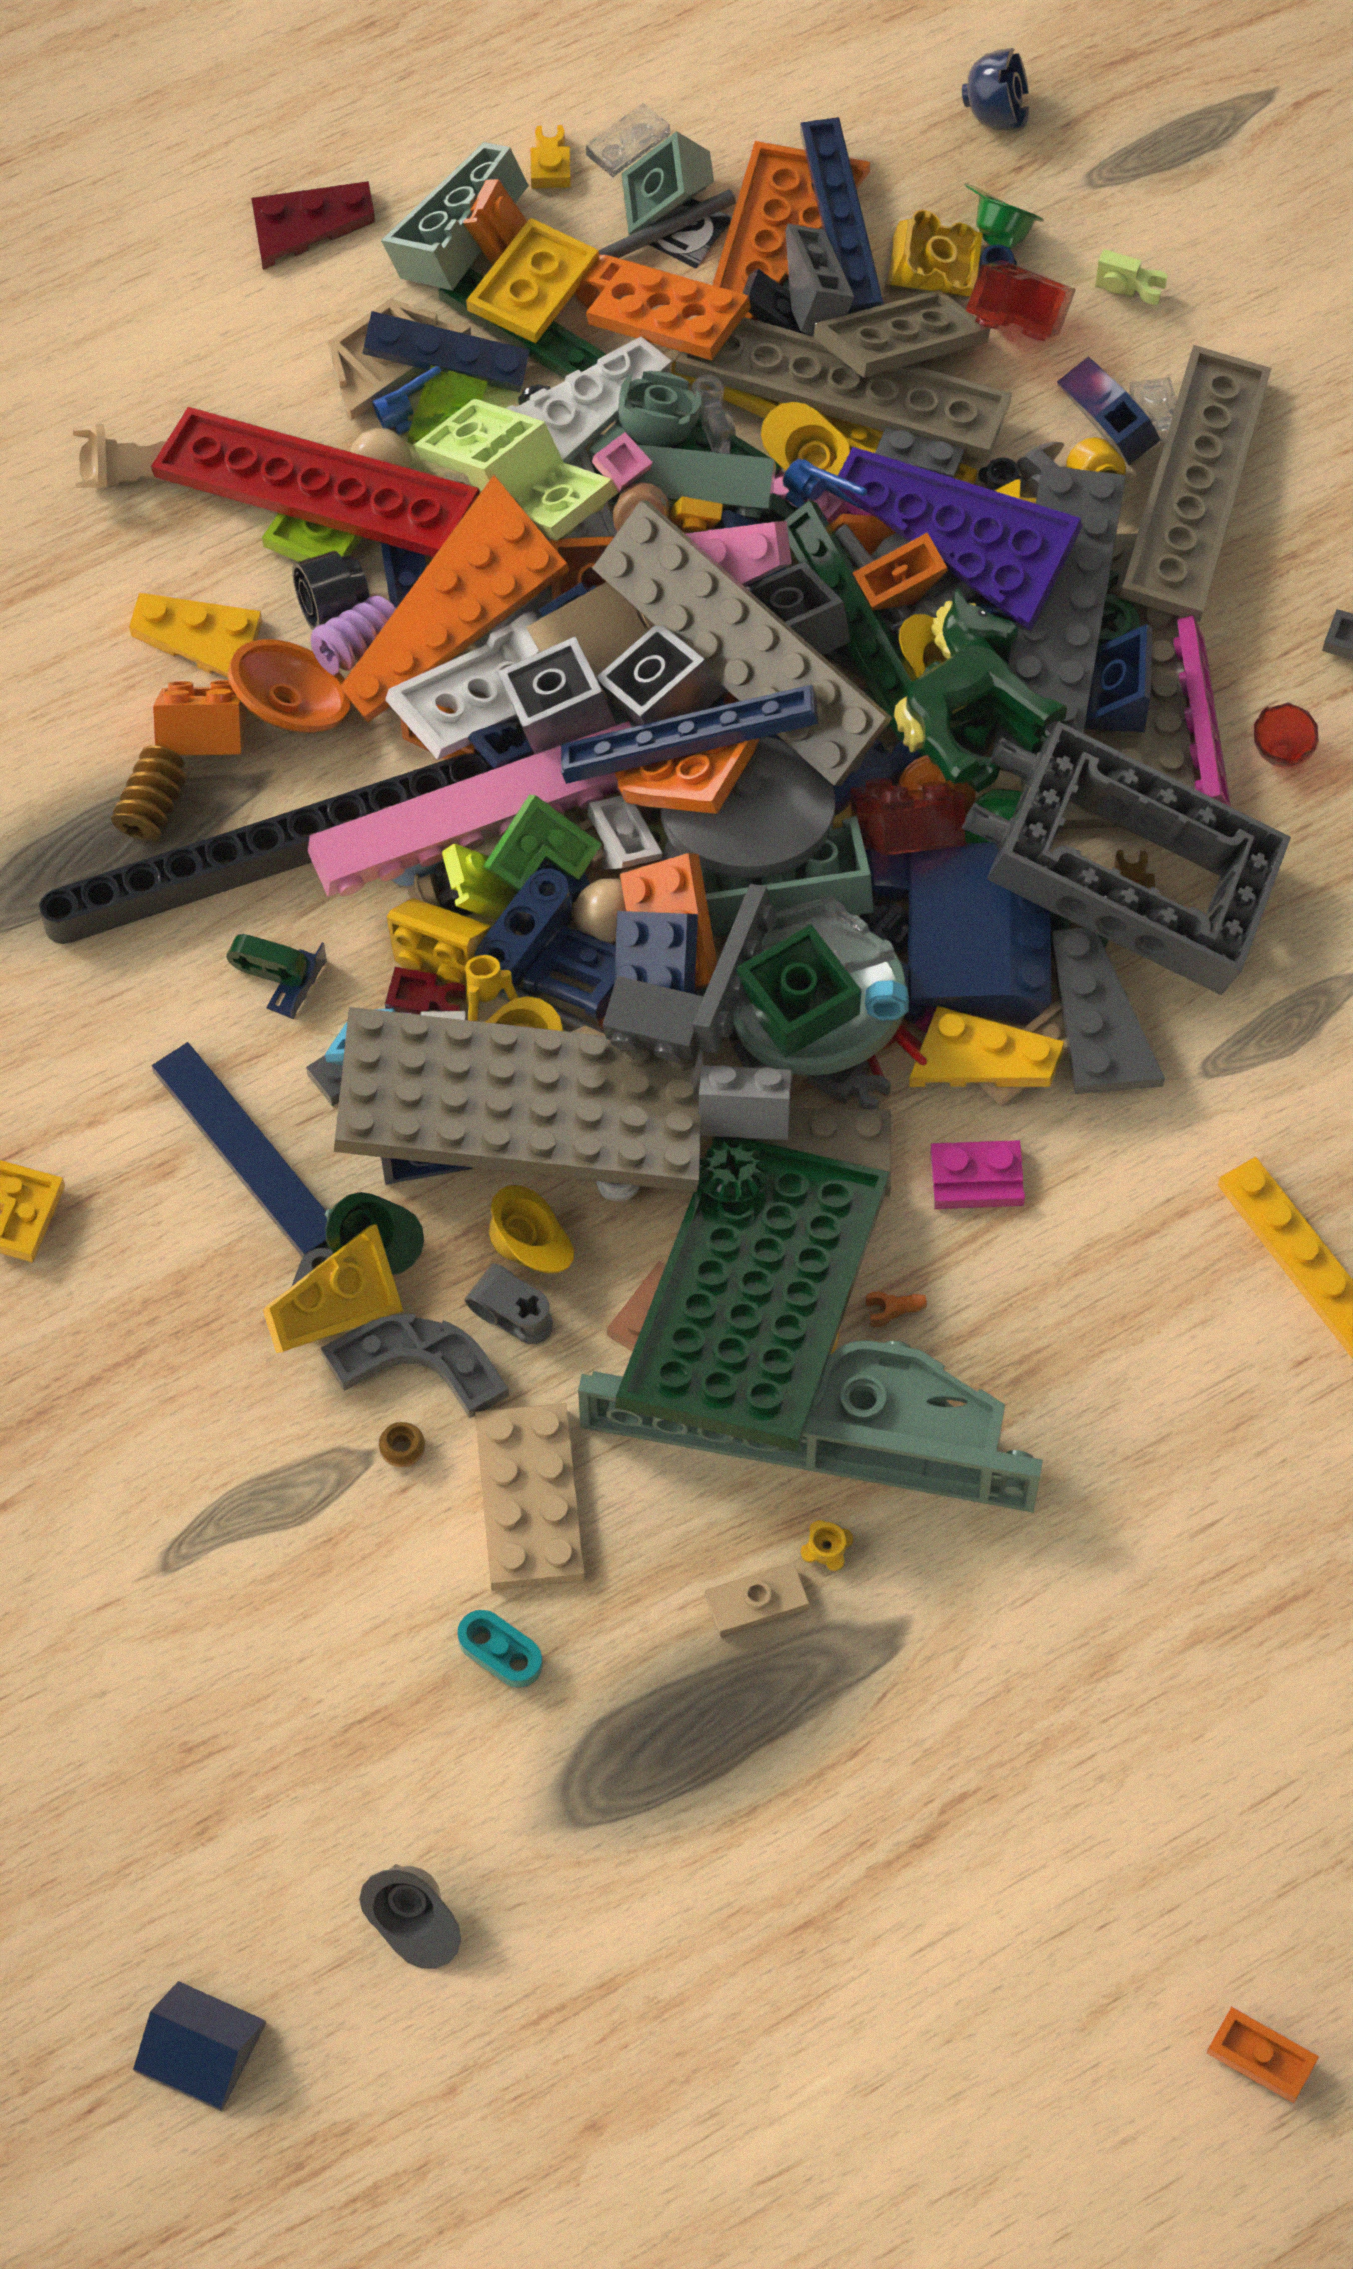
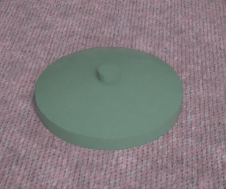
[733,922,906,1075]

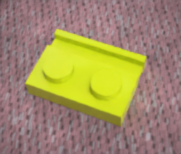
[442,843,517,920]

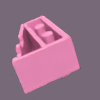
[686,521,792,587]

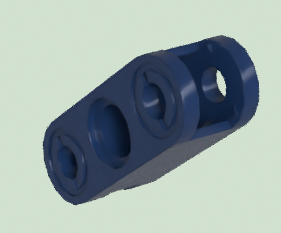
[475,869,573,993]

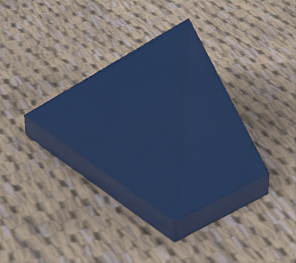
[468,717,535,769]

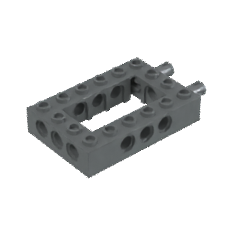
[962,721,1291,996]

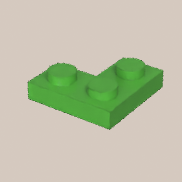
[483,794,602,892]

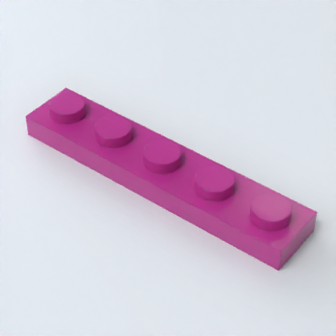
[1173,615,1231,807]

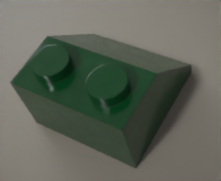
[736,924,862,1059]

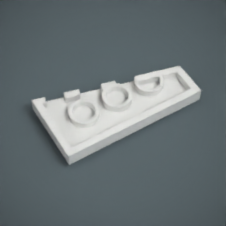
[505,336,672,464]

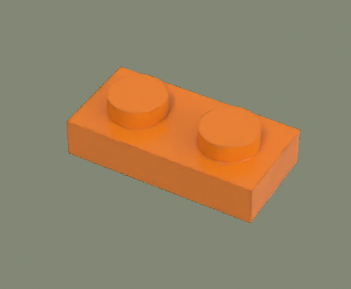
[1206,2006,1319,2103]

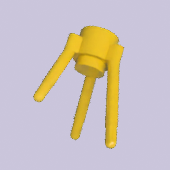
[465,955,519,1021]

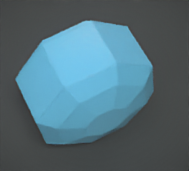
[865,980,909,1021]

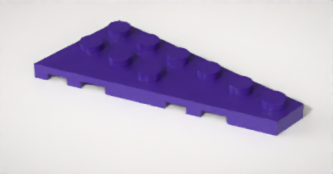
[837,447,1083,631]

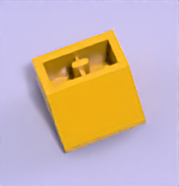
[387,898,492,987]

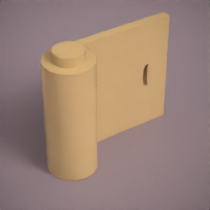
[526,582,655,708]

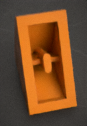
[853,532,948,610]

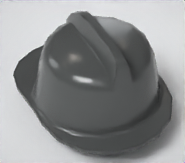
[359,1864,461,1969]

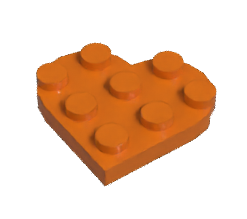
[615,707,759,814]

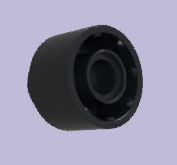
[292,551,369,630]

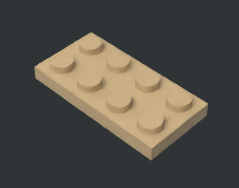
[475,1403,584,1590]

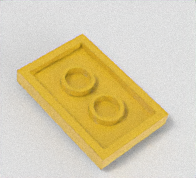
[466,217,599,343]

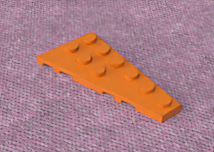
[712,141,870,321]
[340,475,570,723]

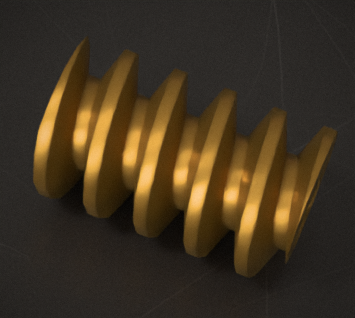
[111,745,188,842]

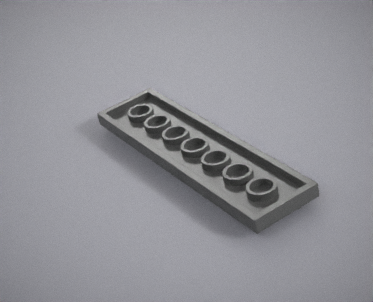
[993,465,1125,772]

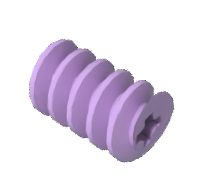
[311,595,396,676]

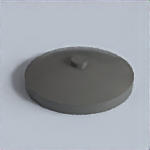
[661,736,835,878]

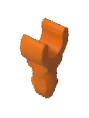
[866,1291,927,1327]

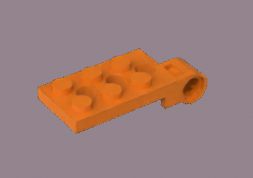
[575,255,751,361]

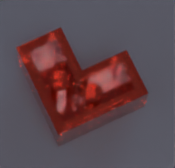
[966,260,1076,341]
[851,778,966,856]

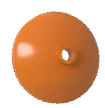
[228,639,351,733]

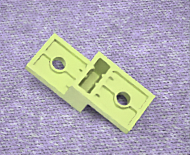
[414,398,618,541]

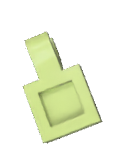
[1095,249,1168,305]

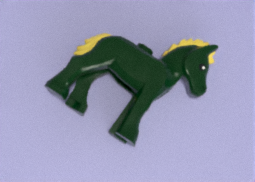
[894,589,1067,792]

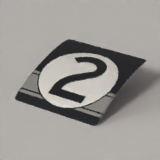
[649,198,732,269]

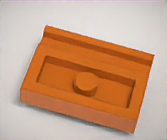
[463,179,527,266]

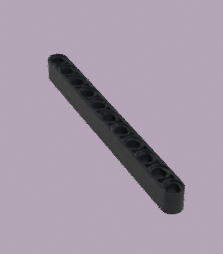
[39,753,488,944]

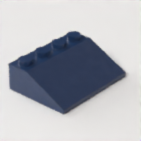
[908,843,1051,1026]

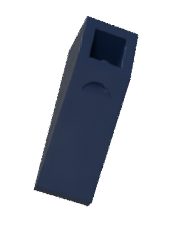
[1057,356,1161,466]

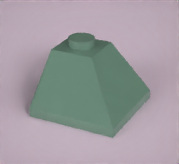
[621,131,714,235]

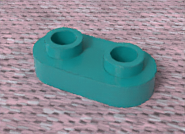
[457,1610,543,1688]

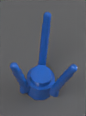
[372,366,452,435]
[782,459,871,514]

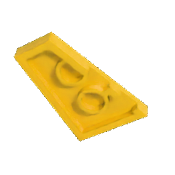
[129,592,262,678]
[263,1224,404,1353]

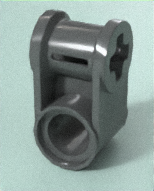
[464,1263,553,1344]

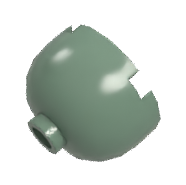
[618,370,702,448]

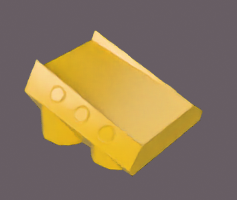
[885,209,983,297]

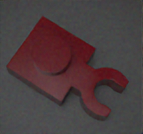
[385,967,466,1015]

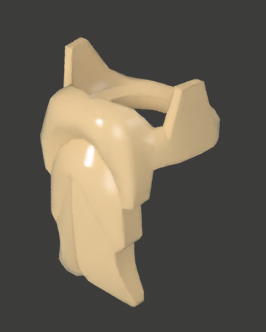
[73,424,167,488]

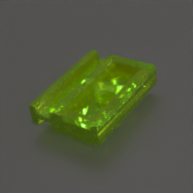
[407,365,488,444]

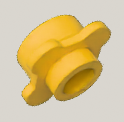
[800,1520,854,1571]

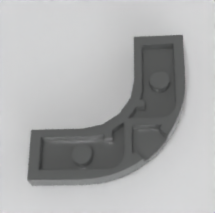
[321,1314,509,1418]

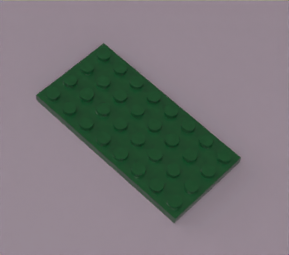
[615,1136,890,1452]

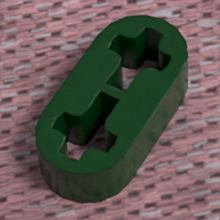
[226,934,310,987]

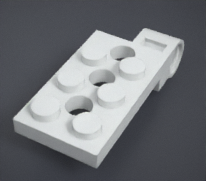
[385,612,540,760]

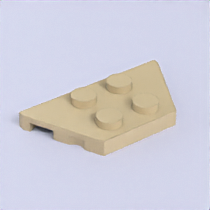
[328,298,471,421]

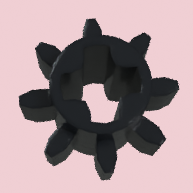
[858,902,909,955]

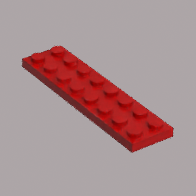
[151,407,480,557]

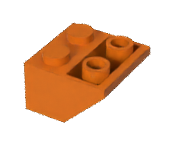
[153,680,246,755]

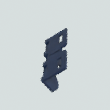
[266,942,327,1019]

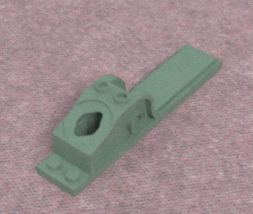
[578,1341,1043,1513]

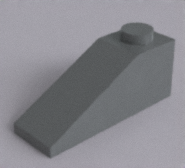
[785,224,854,336]

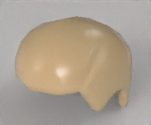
[350,428,412,469]
[573,879,626,943]

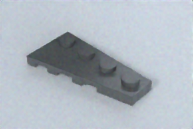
[1051,928,1165,1095]

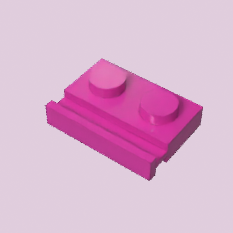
[930,1140,1025,1209]

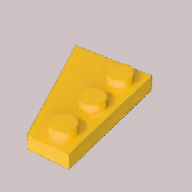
[909,1006,1064,1087]

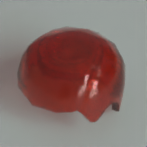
[1254,702,1319,768]

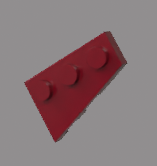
[251,181,375,270]

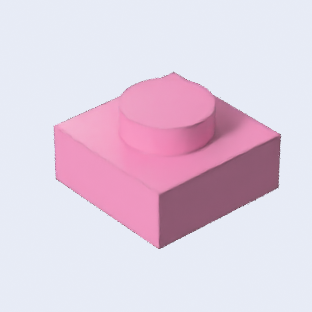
[592,432,653,493]

